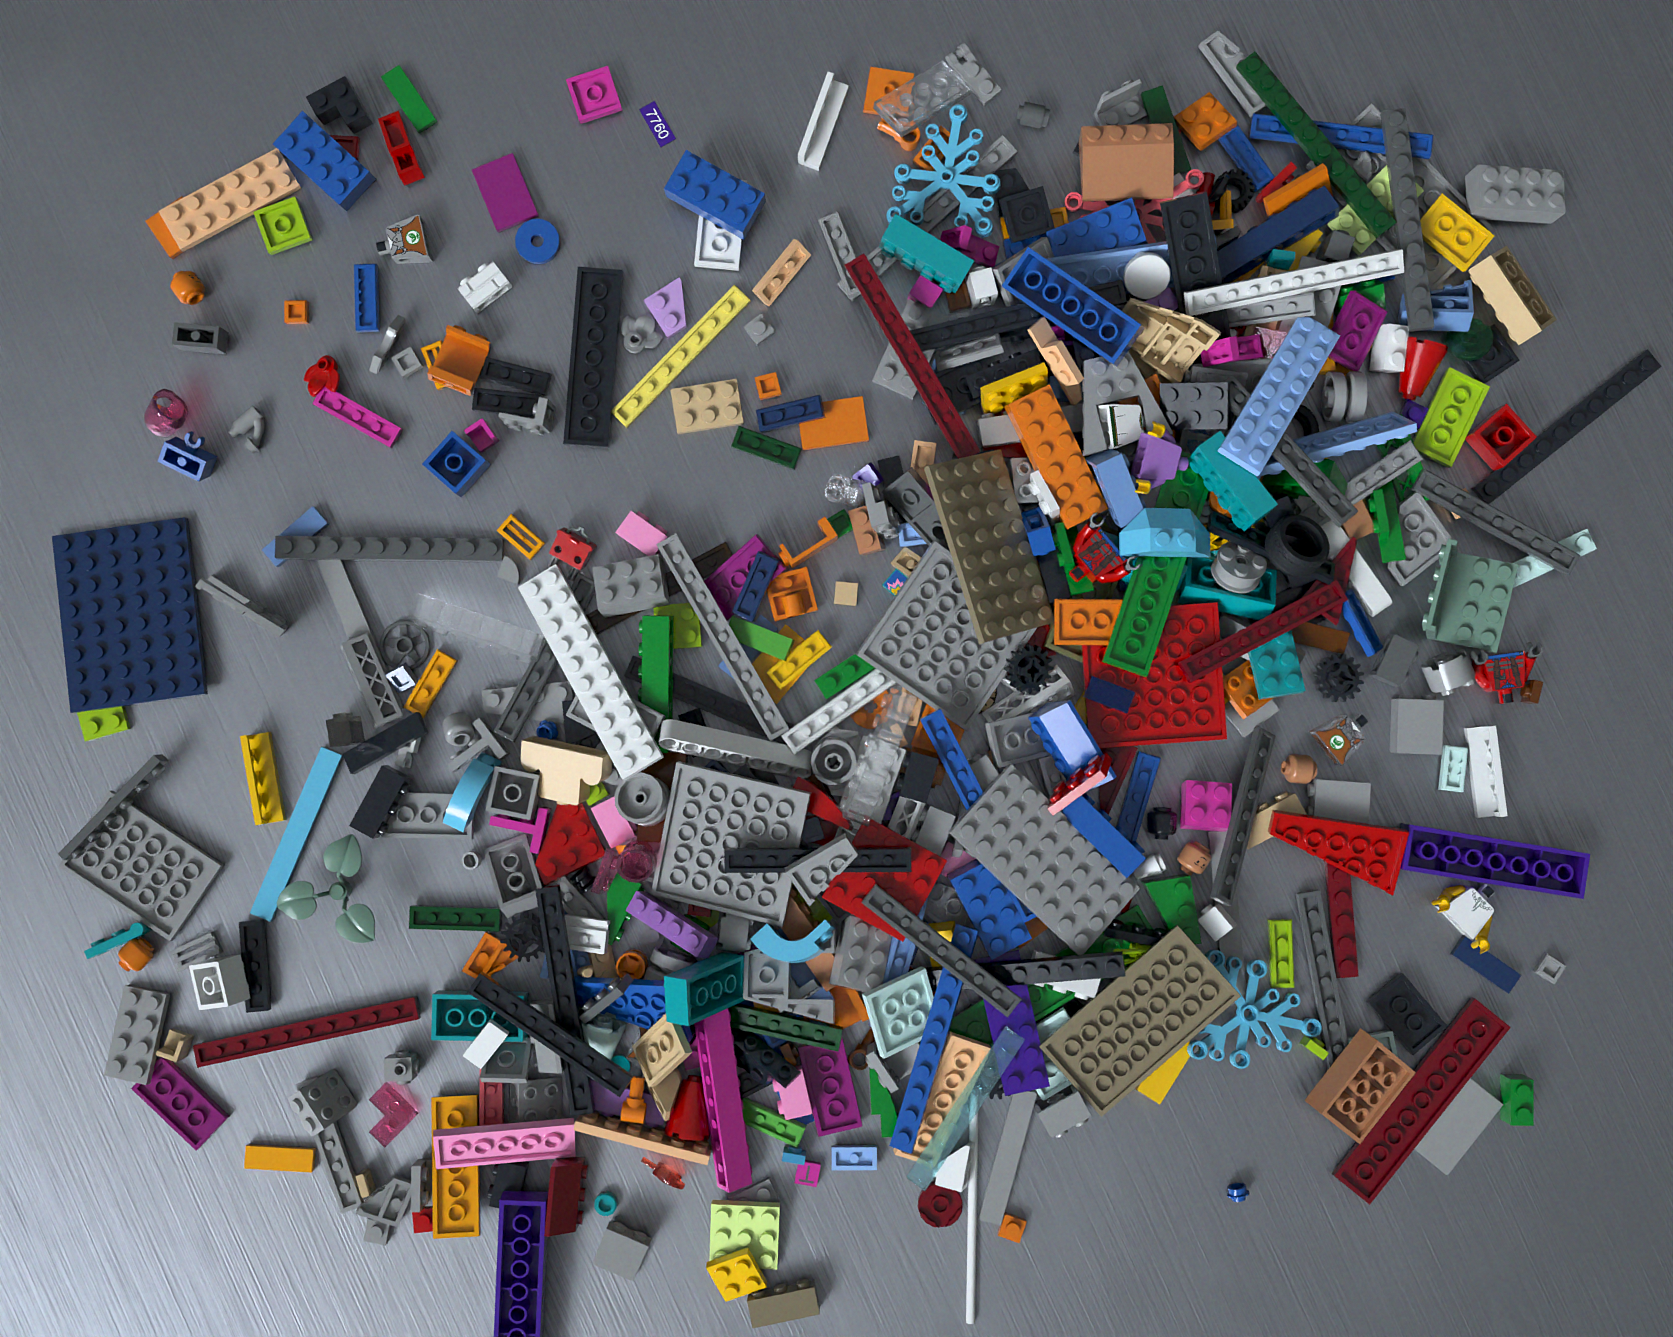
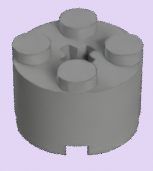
[1421,649,1476,696]
[811,736,857,785]
[716,912,754,953]

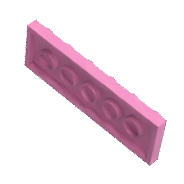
[433,1118,576,1169]

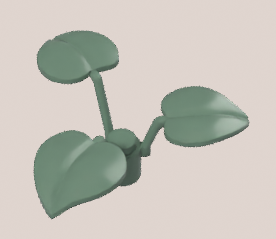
[277,834,375,943]

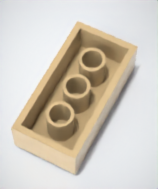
[1468,246,1557,345]

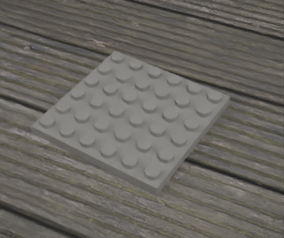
[856,541,1037,731]
[651,761,811,927]

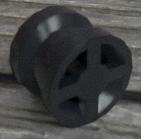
[569,866,598,894]

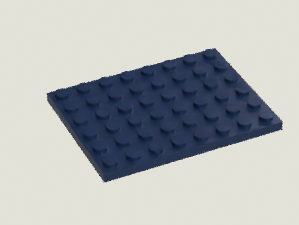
[52,517,208,713]

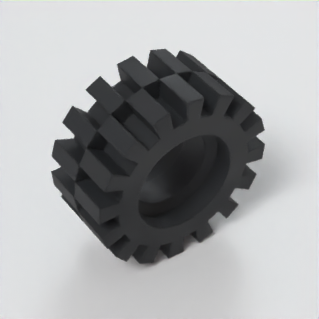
[1212,169,1255,214]

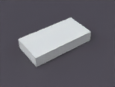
[462,1019,509,1069]

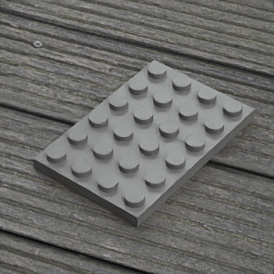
[59,790,224,941]

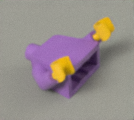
[1130,421,1189,494]

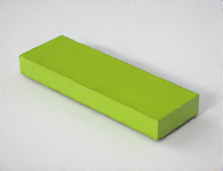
[1268,919,1295,988]

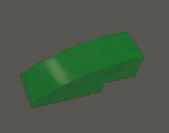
[869,1067,898,1137]

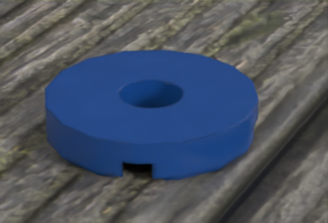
[515,219,560,264]

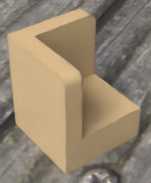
[156,1028,194,1062]

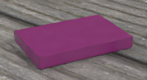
[472,153,539,233]
[1328,291,1388,371]

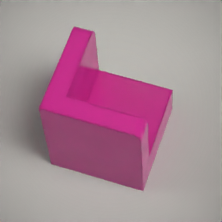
[908,275,943,308]
[464,418,500,453]

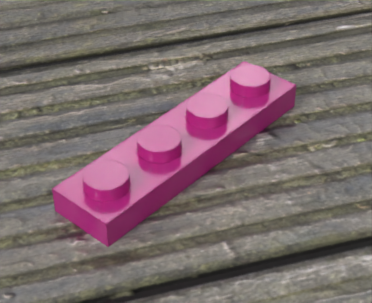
[312,387,403,449]

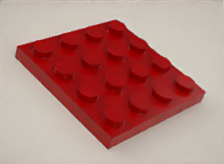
[822,816,947,942]

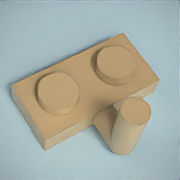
[577,944,618,978]

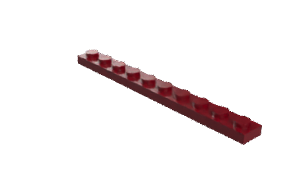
[844,253,980,459]
[193,996,421,1068]

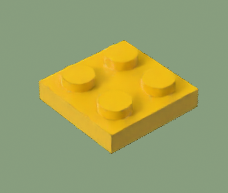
[706,1248,767,1302]

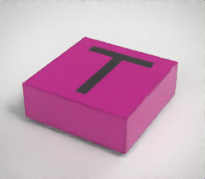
[794,1160,821,1187]

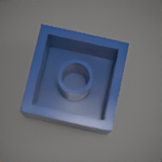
[422,431,491,498]

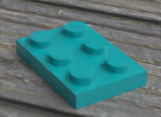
[1248,630,1306,700]

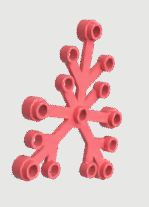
[1065,169,1204,244]

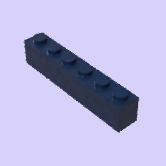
[1217,186,1339,284]

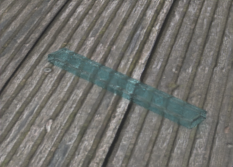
[906,1027,1025,1191]

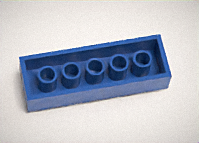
[1002,247,1144,367]

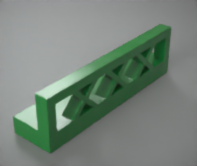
[1377,414,1430,503]

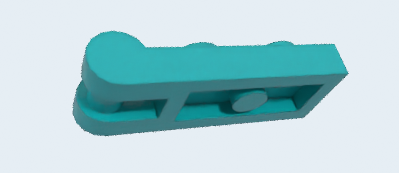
[84,922,152,959]

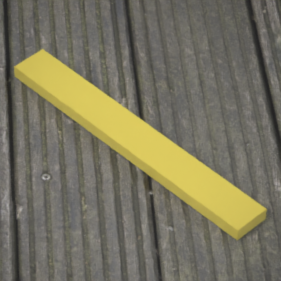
[611,284,751,428]

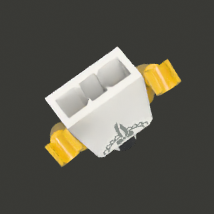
[1431,883,1495,954]

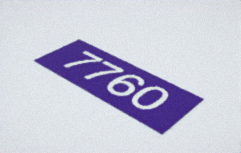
[639,101,676,147]

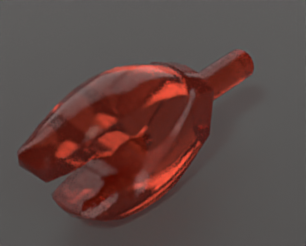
[640,1157,685,1190]

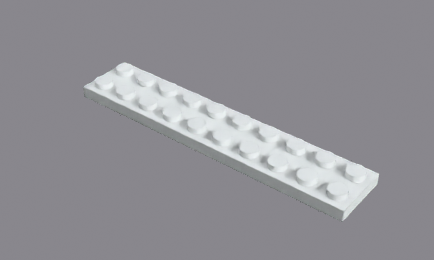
[518,564,664,780]

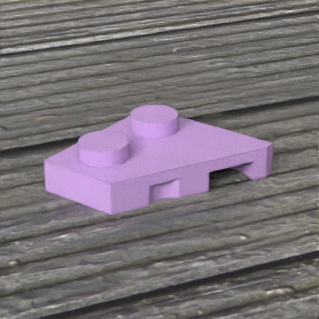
[644,277,687,339]

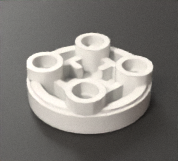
[1123,251,1170,299]

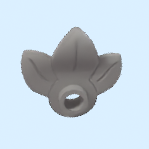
[620,314,663,353]

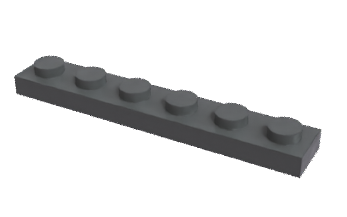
[58,754,169,860]

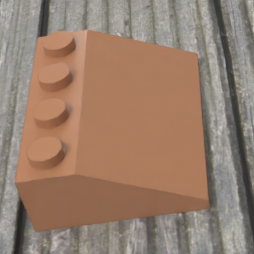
[1079,123,1174,201]
[1305,1028,1416,1144]

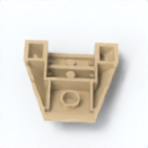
[1121,298,1221,383]

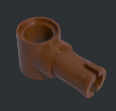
[848,1027,875,1070]

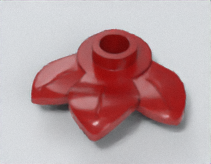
[304,355,340,397]

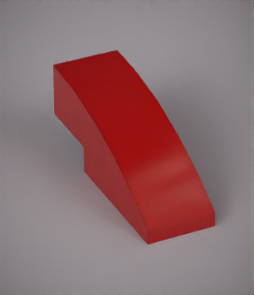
[378,111,425,186]
[793,777,854,831]

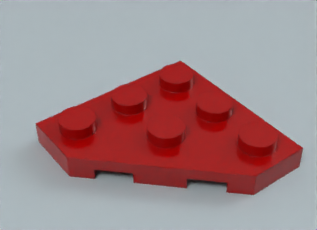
[535,802,607,886]

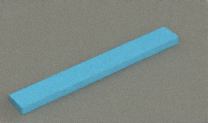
[250,747,343,922]

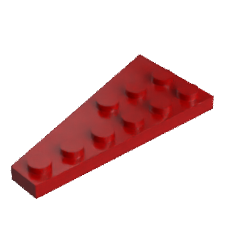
[1268,810,1409,896]

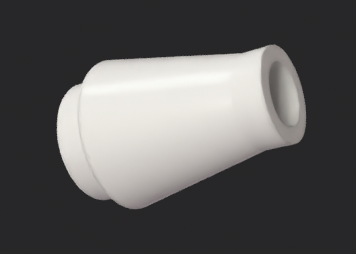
[1133,853,1167,880]

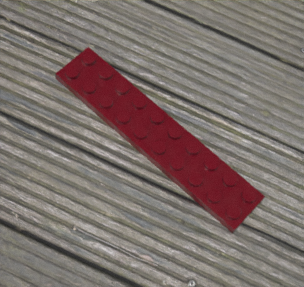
[1332,997,1511,1205]

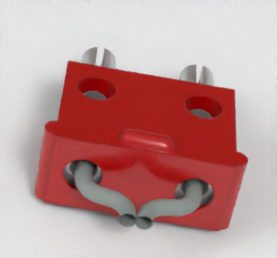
[548,526,597,580]

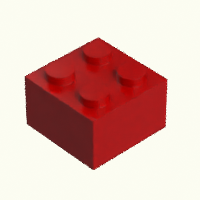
[1465,403,1537,471]

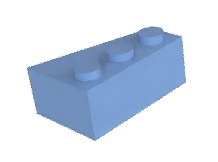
[1398,280,1474,332]
[1085,449,1146,528]

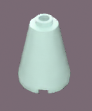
[581,1012,626,1060]

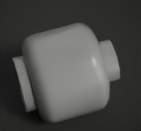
[442,713,474,746]

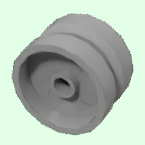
[1321,371,1367,422]
[615,772,671,826]
[644,947,699,980]

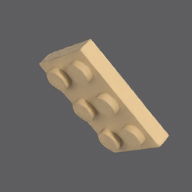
[670,379,744,434]
[632,1014,692,1087]

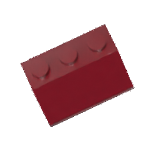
[544,1157,588,1237]

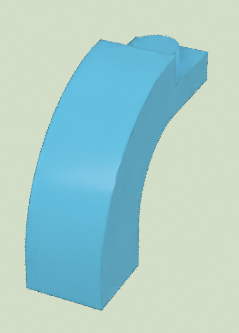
[443,752,502,832]
[750,920,836,963]

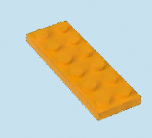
[431,1094,481,1239]

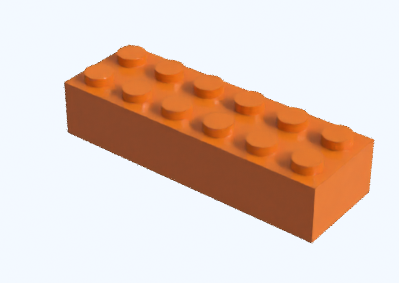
[1004,384,1108,529]

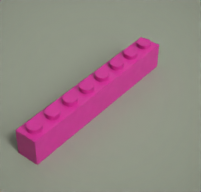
[694,1008,752,1193]

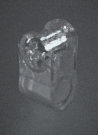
[824,475,867,508]

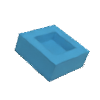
[782,1145,806,1165]

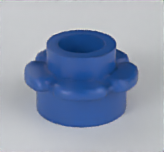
[536,720,558,740]
[1227,1183,1250,1202]

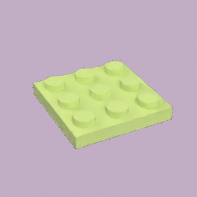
[709,1200,780,1270]

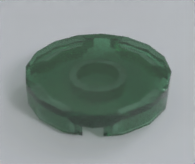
[1446,318,1494,361]

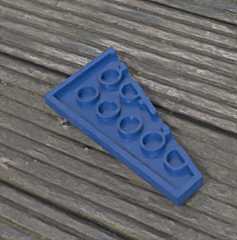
[574,976,693,1043]

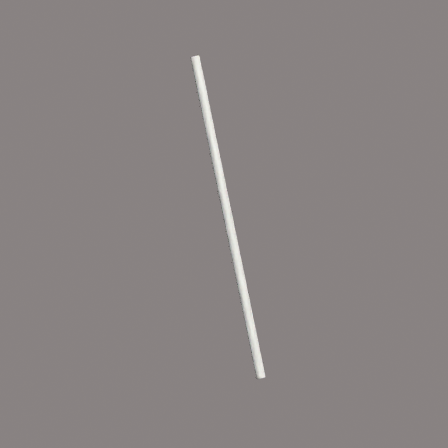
[966,1003,979,1324]

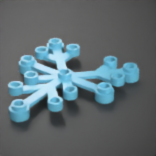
[886,104,1001,238]
[1187,950,1322,1069]

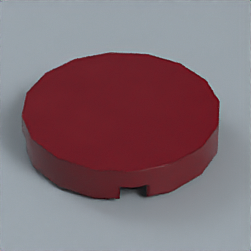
[917,1181,963,1228]

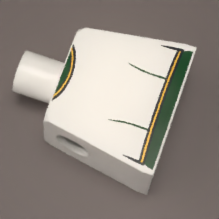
[1096,404,1145,449]

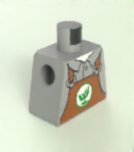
[376,215,433,264]

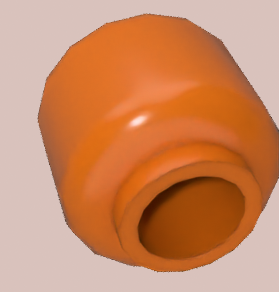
[170,271,206,305]
[118,937,154,972]

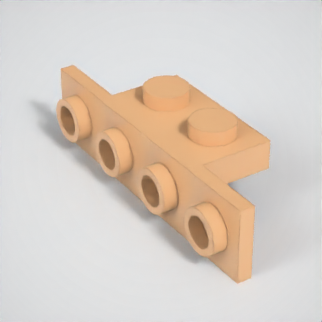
[1027,317,1084,406]

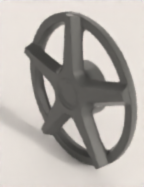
[379,620,430,670]

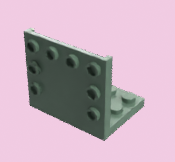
[1422,539,1519,654]

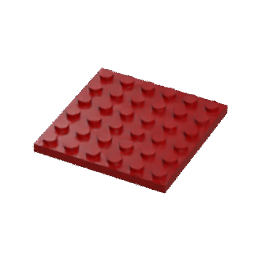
[1081,602,1227,748]

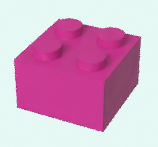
[1180,780,1232,832]

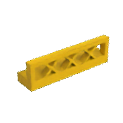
[240,732,286,826]

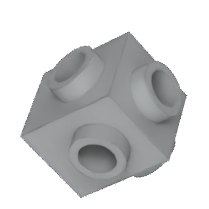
[384,1050,421,1085]

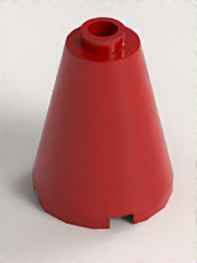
[1399,336,1449,401]
[664,1075,710,1141]

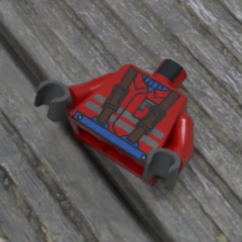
[1069,511,1143,583]
[1469,642,1543,704]

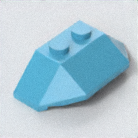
[1119,508,1211,557]

